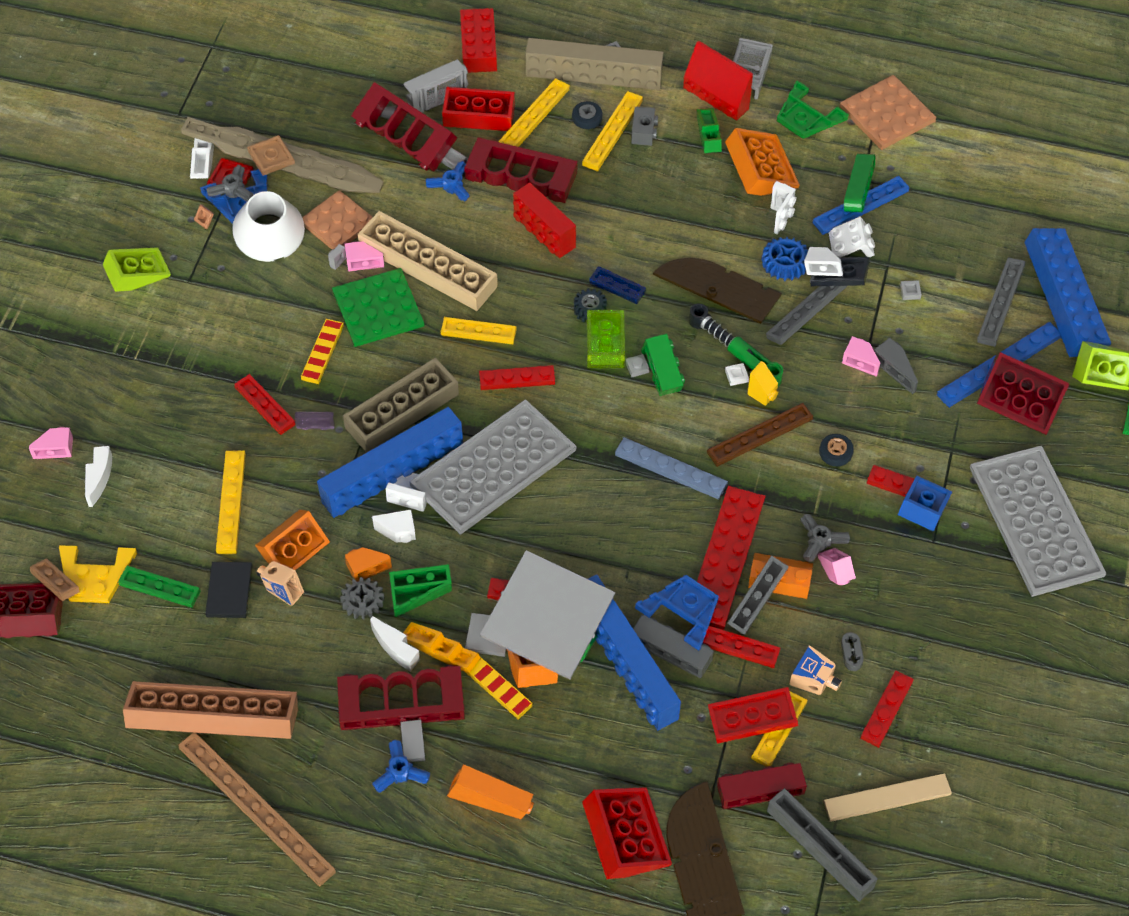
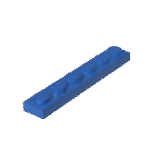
[813,176,909,235]

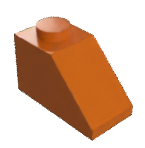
[345,547,392,582]

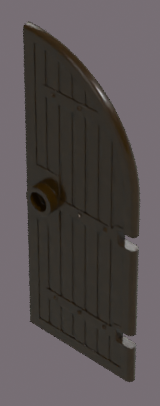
[653,258,782,324]
[666,781,745,916]

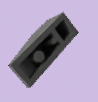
[874,338,918,394]

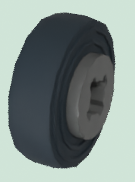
[572,101,603,129]

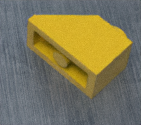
[747,361,778,406]

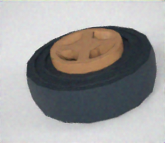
[819,434,854,466]

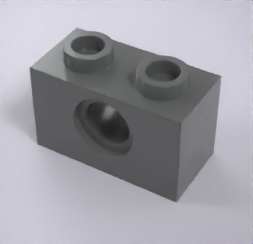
[631,107,658,146]

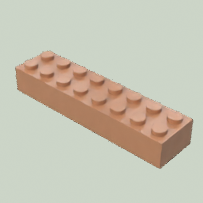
[123,681,298,739]

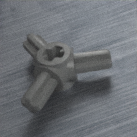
[206,165,253,201]
[800,514,850,562]

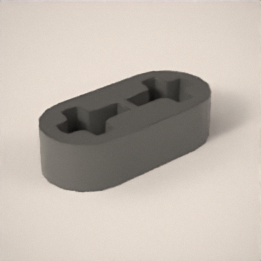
[841,632,864,671]

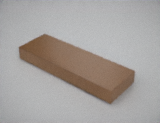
[30,558,80,601]

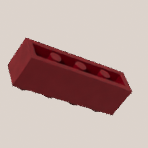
[717,763,807,809]

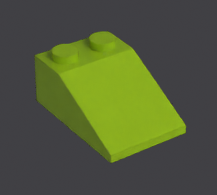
[103,248,171,292]
[1072,341,1129,390]

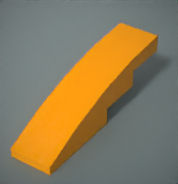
[403,622,480,673]

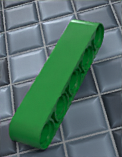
[844,153,876,213]

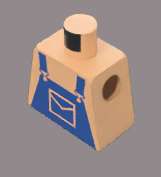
[257,561,304,606]
[789,646,842,695]

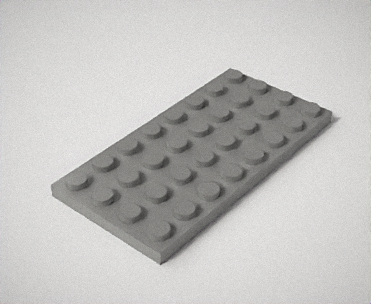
[410,399,576,535]
[970,445,1106,597]

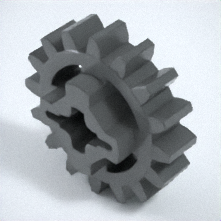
[340,577,384,620]

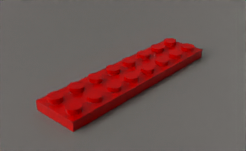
[697,486,765,630]

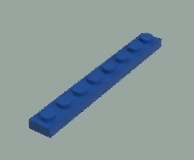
[937,322,1061,408]

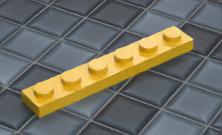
[498,78,570,147]
[582,91,643,171]
[216,451,246,554]

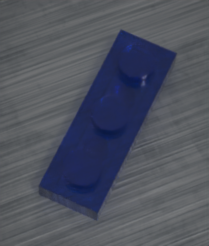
[589,266,646,304]

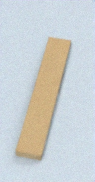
[823,773,952,822]

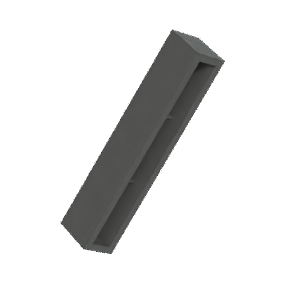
[767,788,877,902]

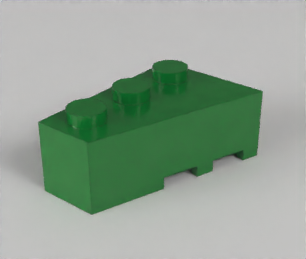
[641,334,685,396]
[389,564,452,617]

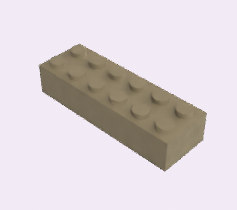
[343,358,459,453]

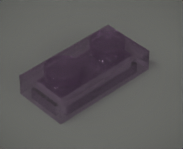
[295,412,335,430]

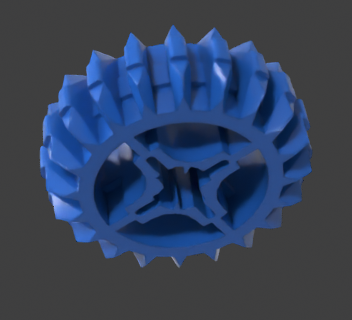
[761,237,808,281]

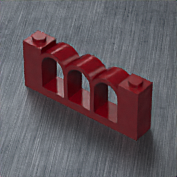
[351,82,458,172]
[465,137,578,203]
[337,665,465,730]

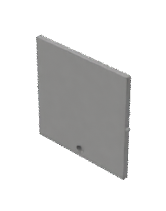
[480,550,615,680]

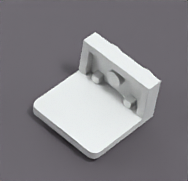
[771,181,797,234]
[829,217,875,258]
[386,473,427,512]

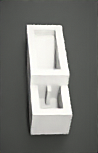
[190,138,214,178]
[85,446,113,507]
[370,616,420,672]

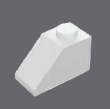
[804,247,843,276]
[372,510,416,543]

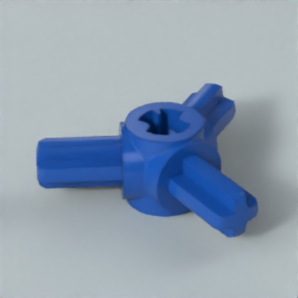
[426,161,469,201]
[372,740,430,792]

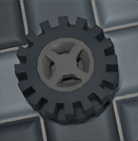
[574,288,607,323]

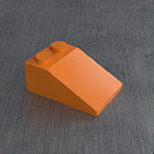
[507,650,558,688]

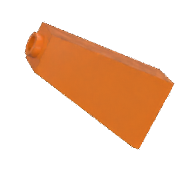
[447,764,534,819]

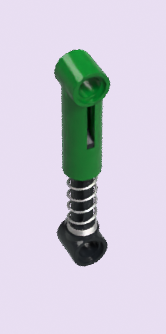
[689,303,783,386]

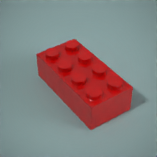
[460,8,497,73]
[442,87,515,131]
[513,183,576,259]

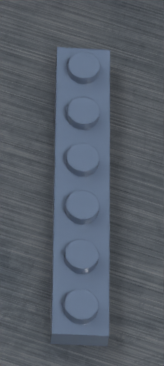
[615,437,728,500]

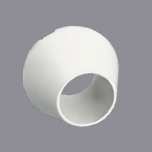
[233,191,305,262]

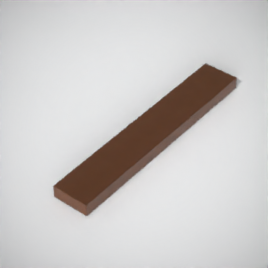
[707,403,813,467]

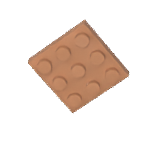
[302,190,373,249]

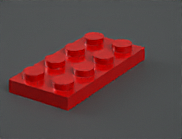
[708,687,798,744]

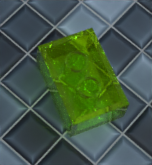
[587,310,625,368]

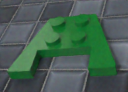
[777,81,849,139]

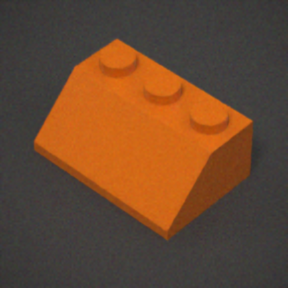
[255,510,330,570]
[748,553,813,599]

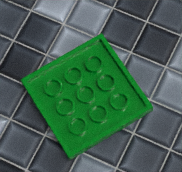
[332,268,424,347]

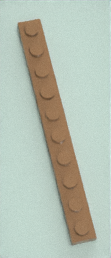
[178,732,336,887]

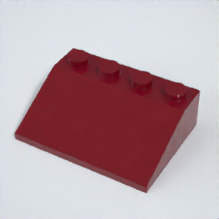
[976,352,1070,435]
[0,583,63,638]

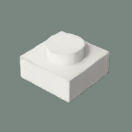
[725,363,749,386]

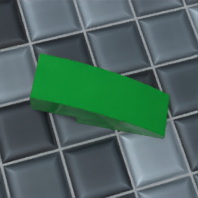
[697,108,722,153]

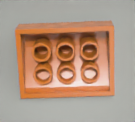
[725,128,800,196]

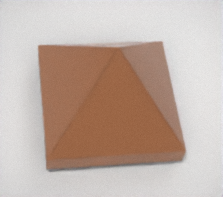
[194,204,214,229]

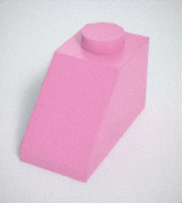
[345,241,384,272]
[842,336,880,377]
[29,427,73,459]
[817,548,856,585]

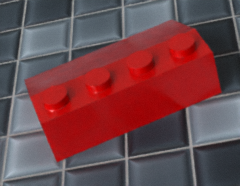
[683,41,753,121]
[582,787,672,879]

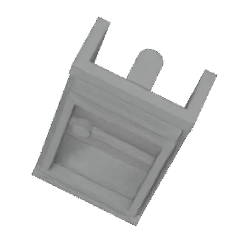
[733,38,773,100]
[404,59,468,112]

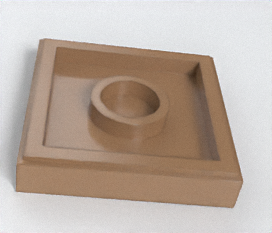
[247,135,295,176]

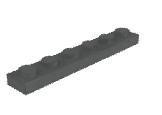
[977,257,1026,347]
[766,286,847,345]

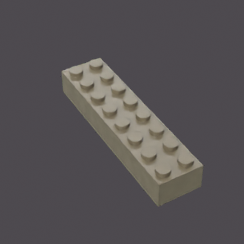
[526,38,663,90]

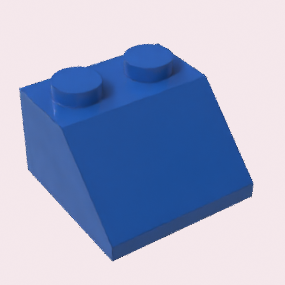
[898,476,952,531]

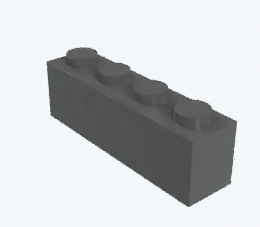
[727,556,789,635]
[633,614,714,679]

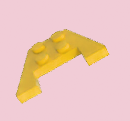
[59,545,137,603]

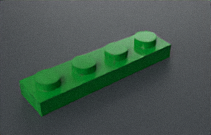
[118,566,201,608]

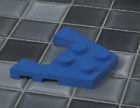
[200,169,267,224]
[635,575,719,651]

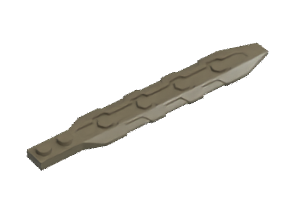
[181,117,384,193]

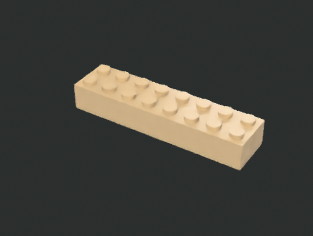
[358,211,498,311]

